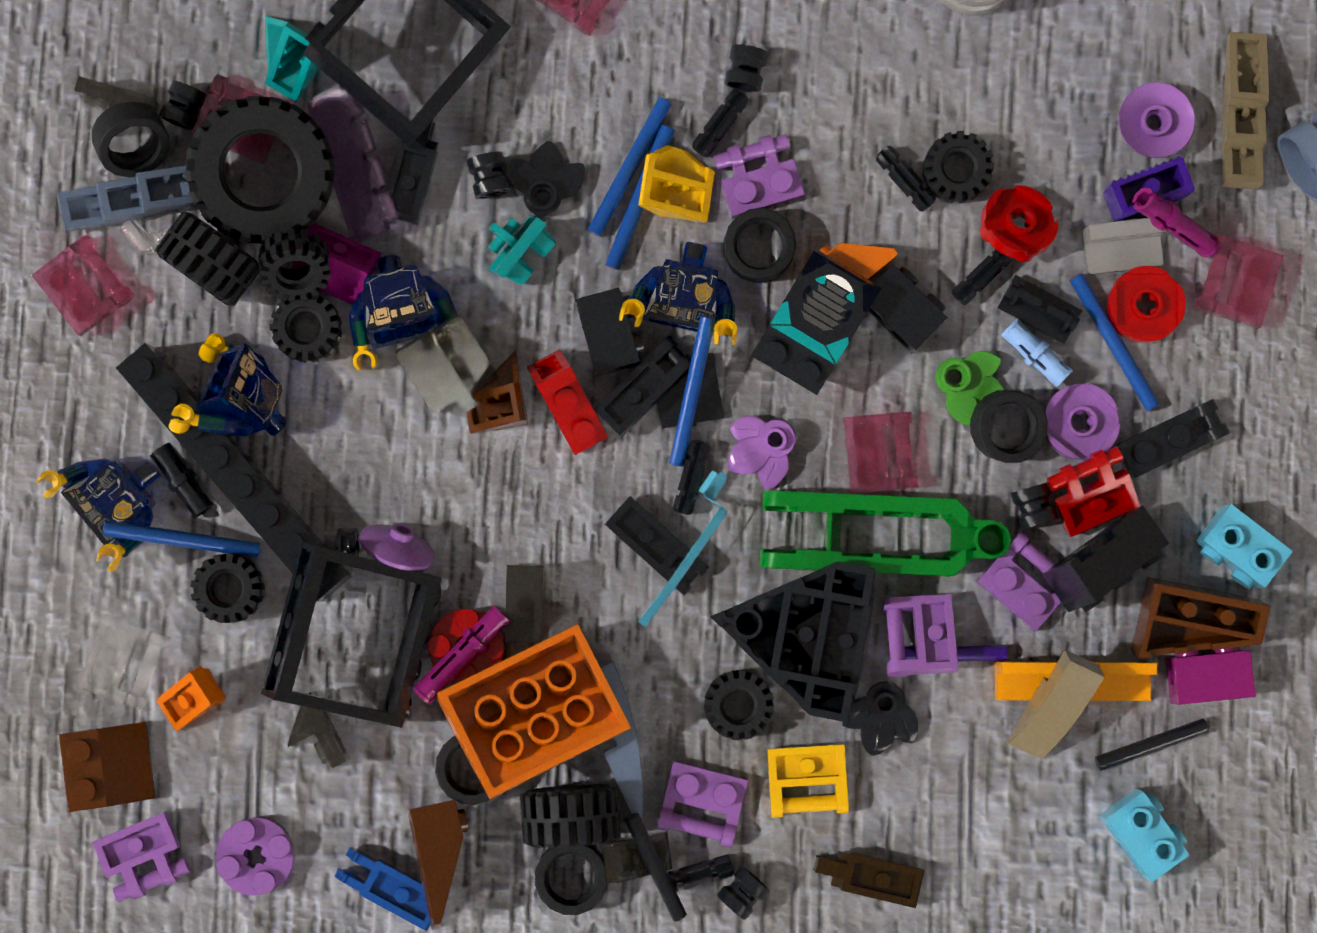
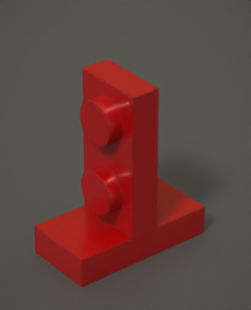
[526,349,608,455]

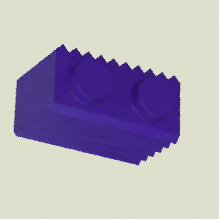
[1103,156,1195,222]

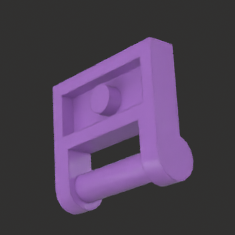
[976,530,1061,632]
[881,594,958,677]
[656,760,748,848]

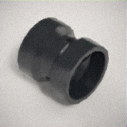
[724,44,768,92]
[159,80,208,131]
[466,151,512,199]
[1010,482,1058,530]
[716,865,770,920]

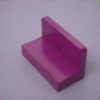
[291,223,382,306]

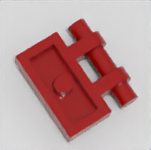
[1047,447,1140,537]

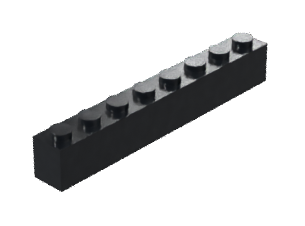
[116,343,352,602]

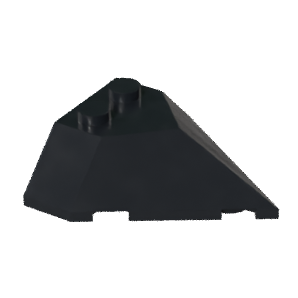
[710,562,876,723]

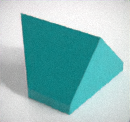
[264,16,319,103]

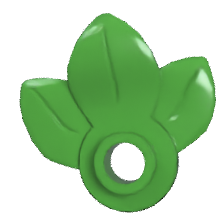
[935,351,1004,426]

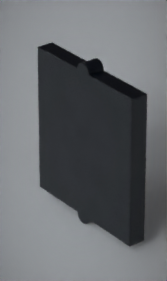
[658,353,724,429]

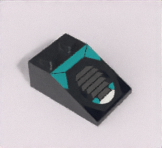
[751,249,882,395]

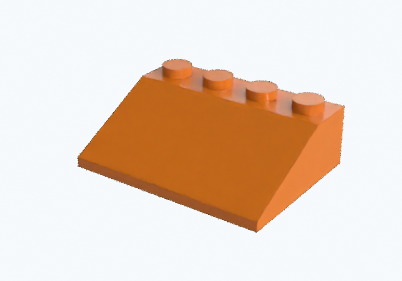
[437,624,631,799]

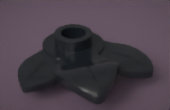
[509,141,585,216]
[842,681,918,756]

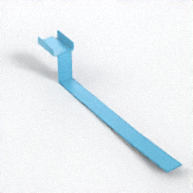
[638,470,728,627]

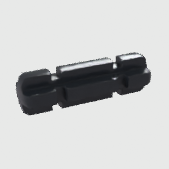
[692,88,749,157]
[875,145,936,212]
[952,249,1015,305]
[673,440,710,515]
[667,855,734,892]

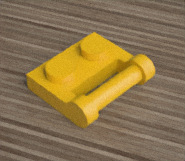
[767,744,849,818]

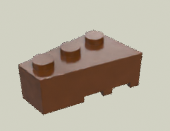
[1131,577,1271,659]

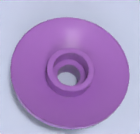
[1118,82,1195,158]
[359,523,434,571]

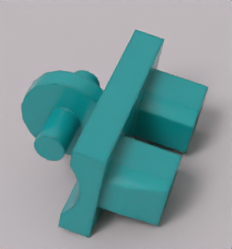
[488,215,556,285]

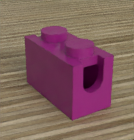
[1165,647,1256,705]

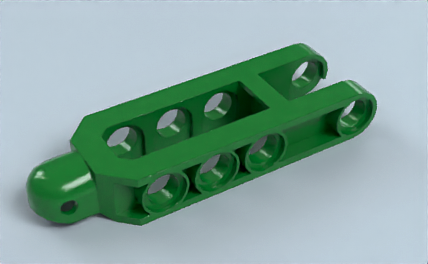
[760,491,1011,577]

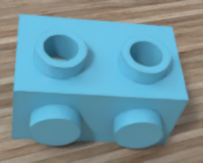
[1195,504,1293,589]
[1099,789,1189,882]

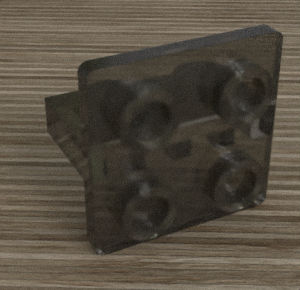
[395,314,497,413]

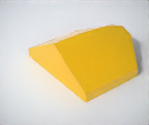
[639,145,715,223]

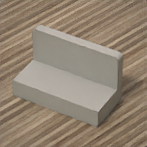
[1082,218,1166,275]

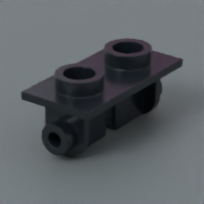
[997,274,1083,344]

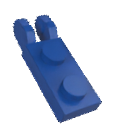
[334,847,431,931]

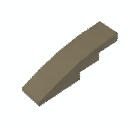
[1222,32,1269,190]

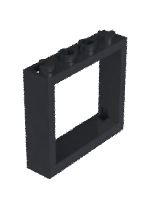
[303,0,511,146]
[261,542,442,728]

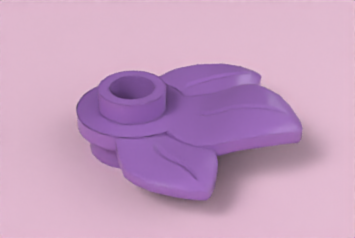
[728,416,796,490]

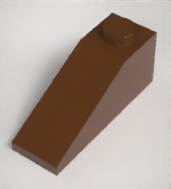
[408,800,468,930]

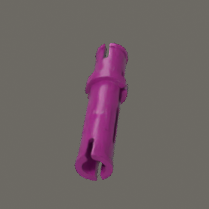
[1132,187,1220,258]
[413,604,512,705]

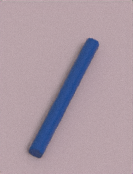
[587,97,672,237]
[605,125,675,270]
[1069,273,1160,411]
[669,315,716,467]
[102,520,260,557]

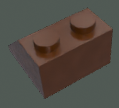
[59,722,156,812]

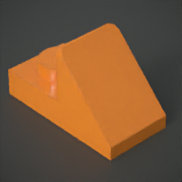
[156,666,226,732]

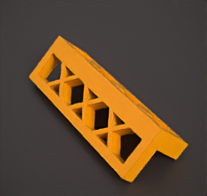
[995,661,1157,701]

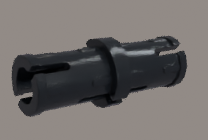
[150,442,214,519]

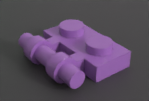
[713,134,805,219]
[92,811,191,902]

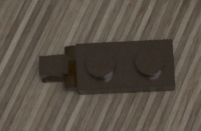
[813,851,925,908]

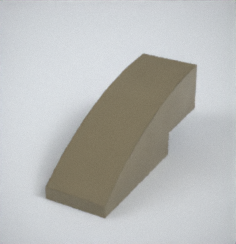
[1007,650,1105,759]

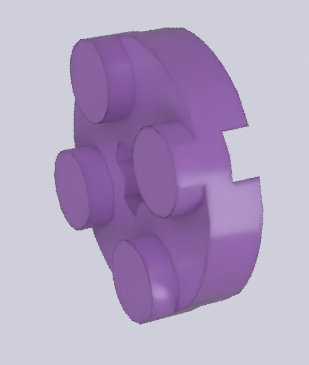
[1044,384,1120,461]
[216,816,296,896]

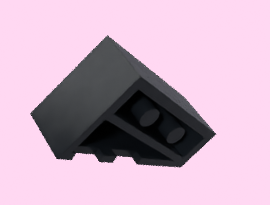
[1042,505,1170,612]

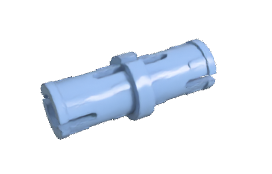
[1001,318,1073,388]

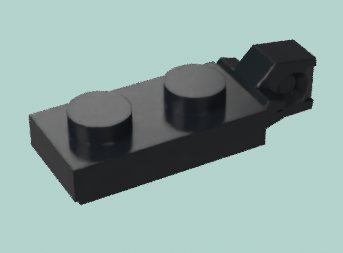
[380,120,439,226]

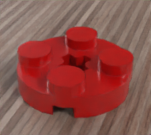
[980,185,1058,262]
[1107,266,1186,343]
[428,609,505,683]

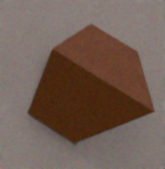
[464,350,528,434]

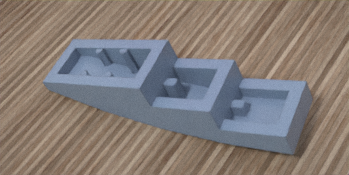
[57,165,196,232]
[600,661,643,820]

